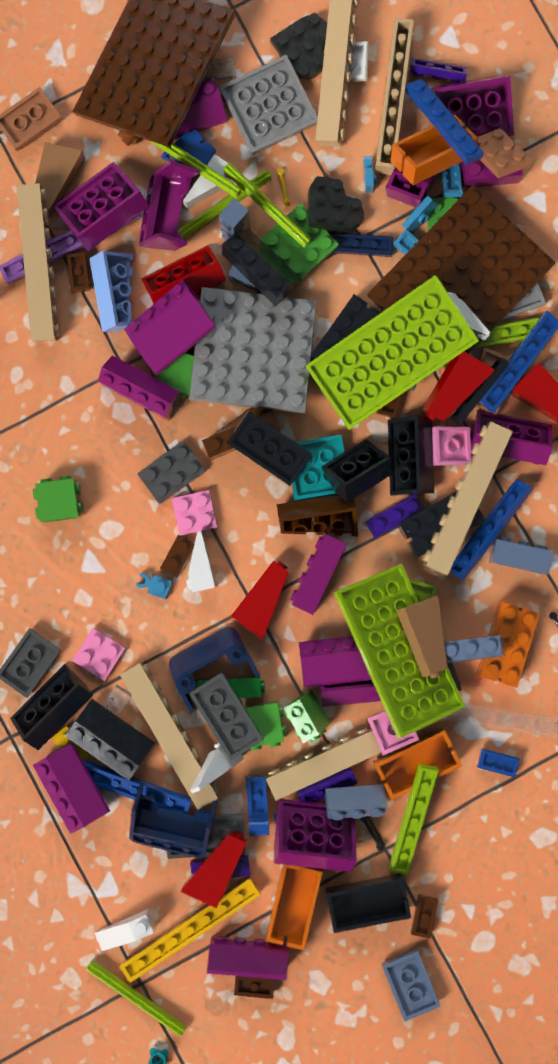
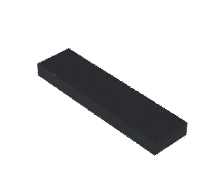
[450,359,510,423]

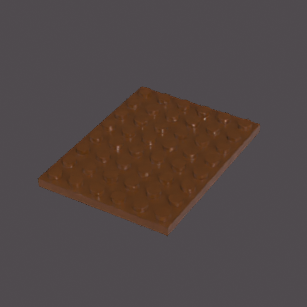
[73,0,236,148]
[367,185,556,368]

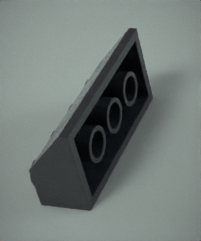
[222,229,303,306]
[388,415,435,496]
[10,664,93,750]
[65,699,155,781]

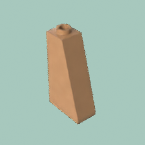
[35,142,85,217]
[396,596,447,679]

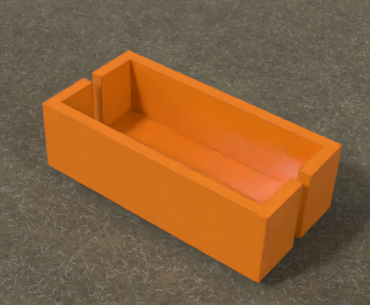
[390,115,478,185]
[476,601,540,688]
[373,728,462,800]
[266,865,323,950]

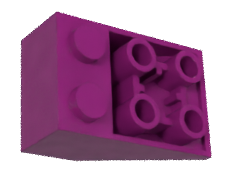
[386,167,438,208]

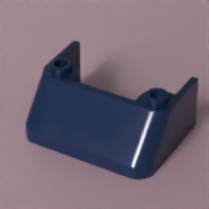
[169,627,260,714]
[129,783,217,858]

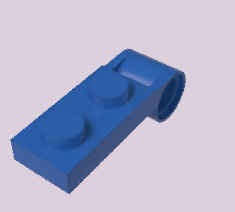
[246,776,269,836]

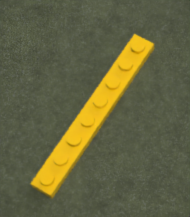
[119,877,261,983]

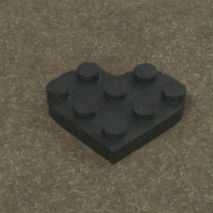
[270,13,327,79]
[308,176,365,232]

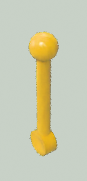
[277,168,291,207]

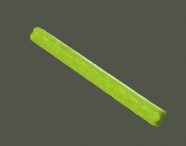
[150,141,242,198]
[223,163,311,247]
[177,170,272,240]
[86,960,186,1036]

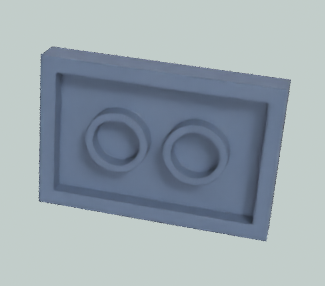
[381,949,441,1022]

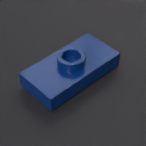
[477,748,520,778]

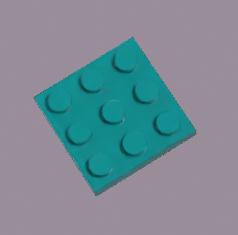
[292,434,345,501]

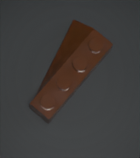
[202,407,280,461]
[277,495,358,536]

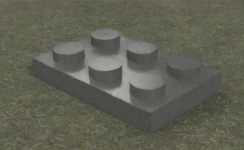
[137,440,206,505]
[0,628,62,698]

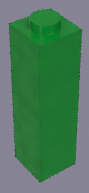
[191,676,265,701]

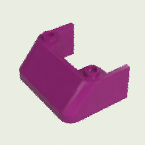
[139,161,199,251]

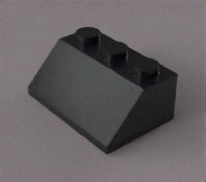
[321,439,392,503]

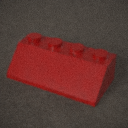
[141,245,226,304]

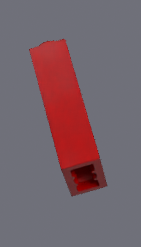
[422,352,495,422]
[509,363,558,423]
[231,561,289,640]
[181,830,247,909]

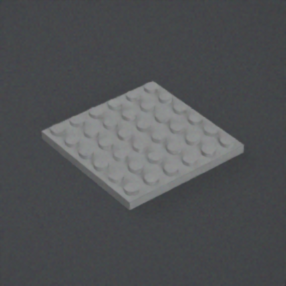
[189,287,316,413]

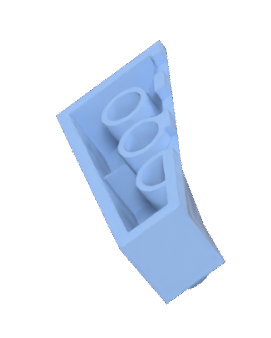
[89,251,133,333]

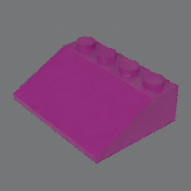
[431,75,514,137]
[53,162,149,251]
[125,280,216,375]
[274,799,357,872]

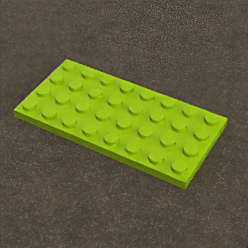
[305,275,479,430]
[334,563,465,739]

